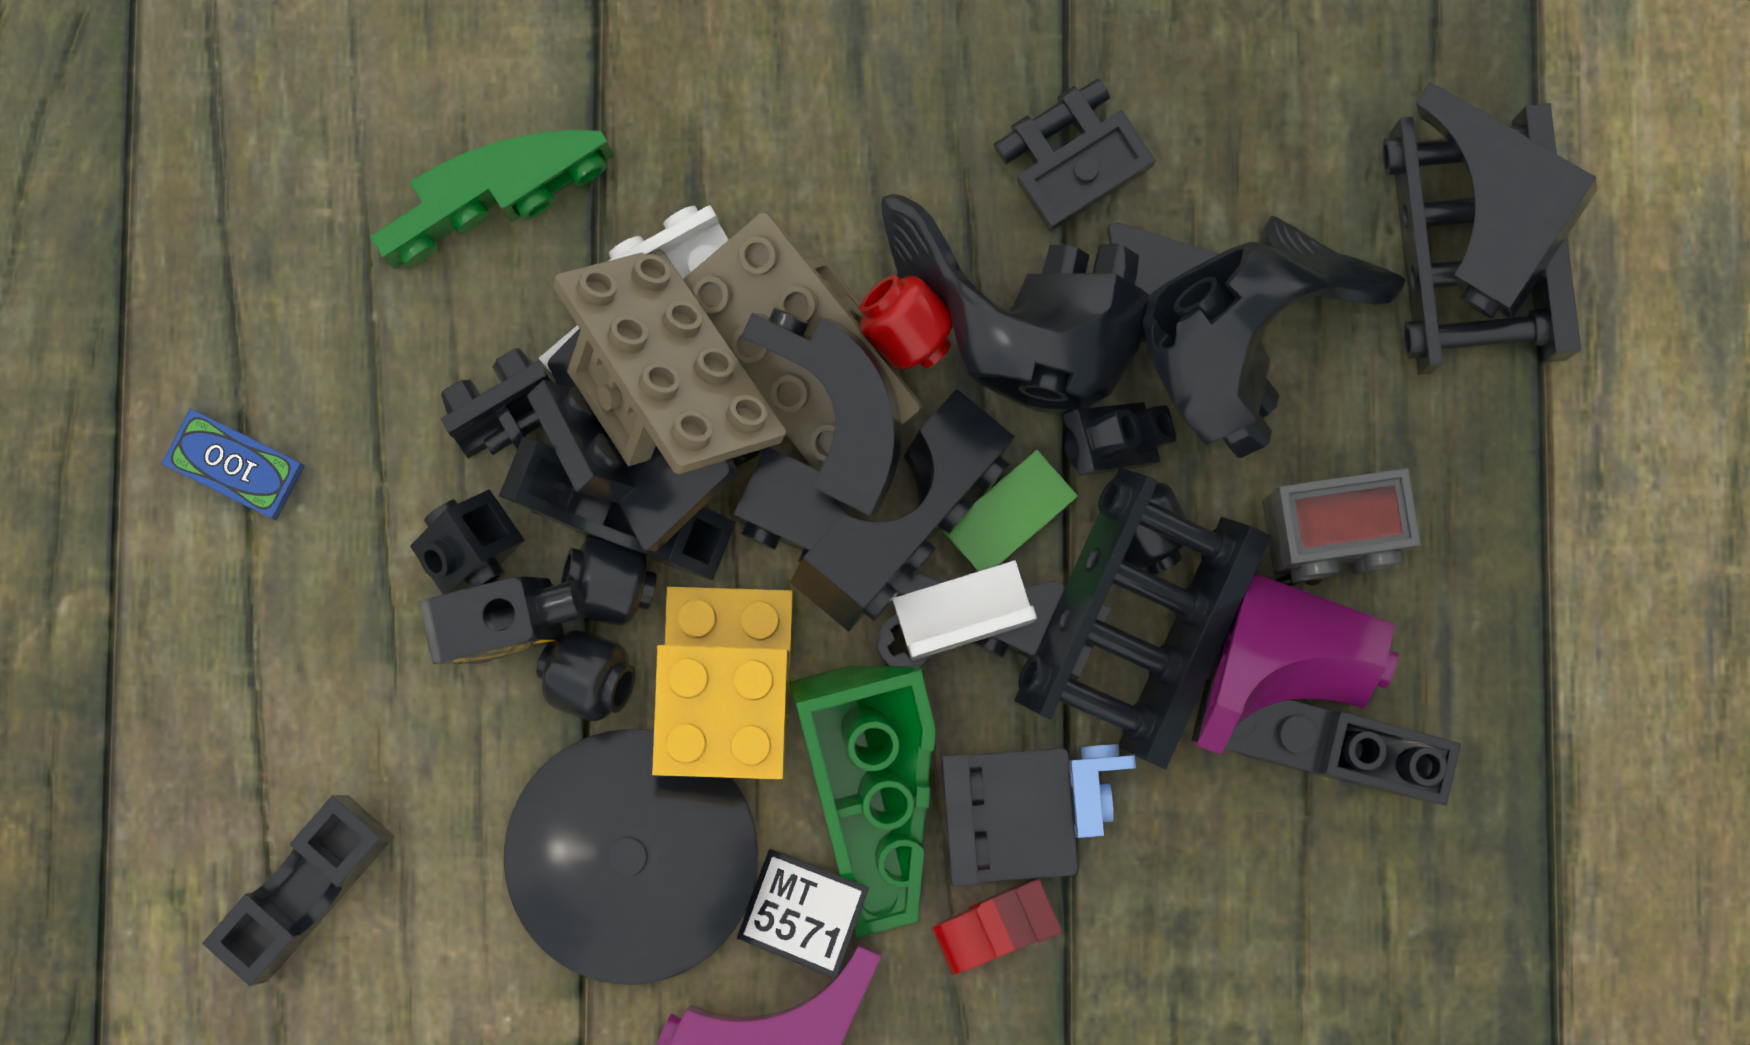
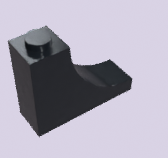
[1416,82,1597,319]

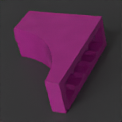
[1197,573,1399,755]
[656,943,882,1045]

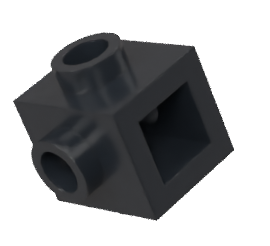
[410,489,525,595]

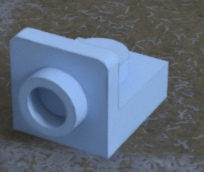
[1069,744,1136,838]

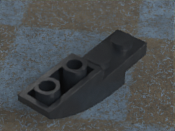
[1191,679,1461,806]

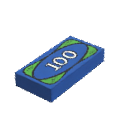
[161,408,305,521]

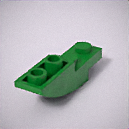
[369,130,614,269]

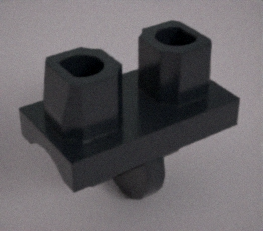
[440,348,552,459]
[1063,402,1177,476]

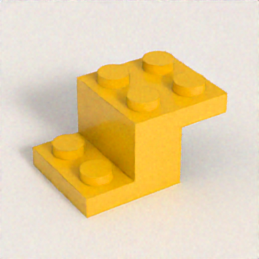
[652,587,794,779]

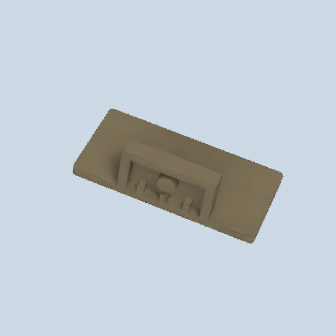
[683,212,922,471]
[553,249,786,474]

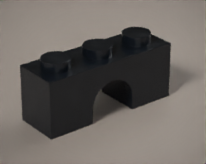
[202,795,395,986]

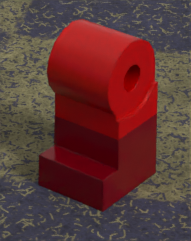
[931,878,1063,975]

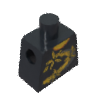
[419,576,586,664]

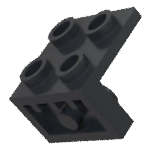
[941,748,1078,887]

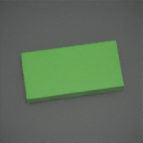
[942,450,1078,572]

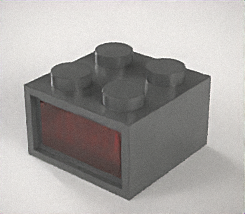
[1262,468,1421,583]

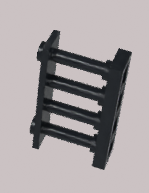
[1382,103,1581,375]
[1014,467,1271,770]

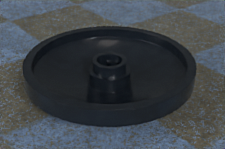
[504,729,759,985]

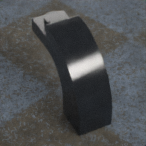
[741,307,902,516]
[499,436,736,581]

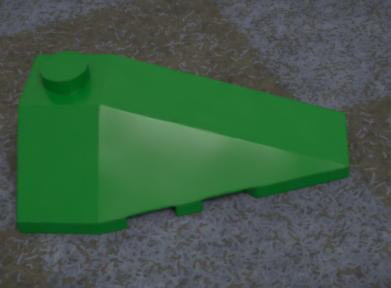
[789,665,936,938]

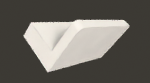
[893,560,1037,661]

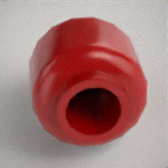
[859,275,953,370]

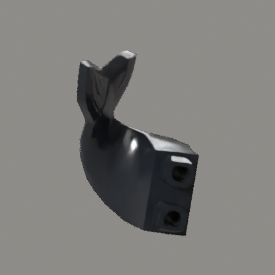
[881,194,1149,413]
[1143,216,1406,458]

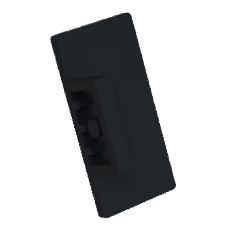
[527,328,737,552]

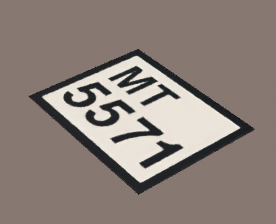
[737,849,870,979]

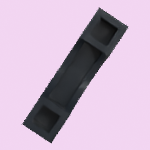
[790,389,1015,632]

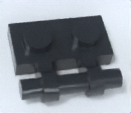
[993,78,1156,232]

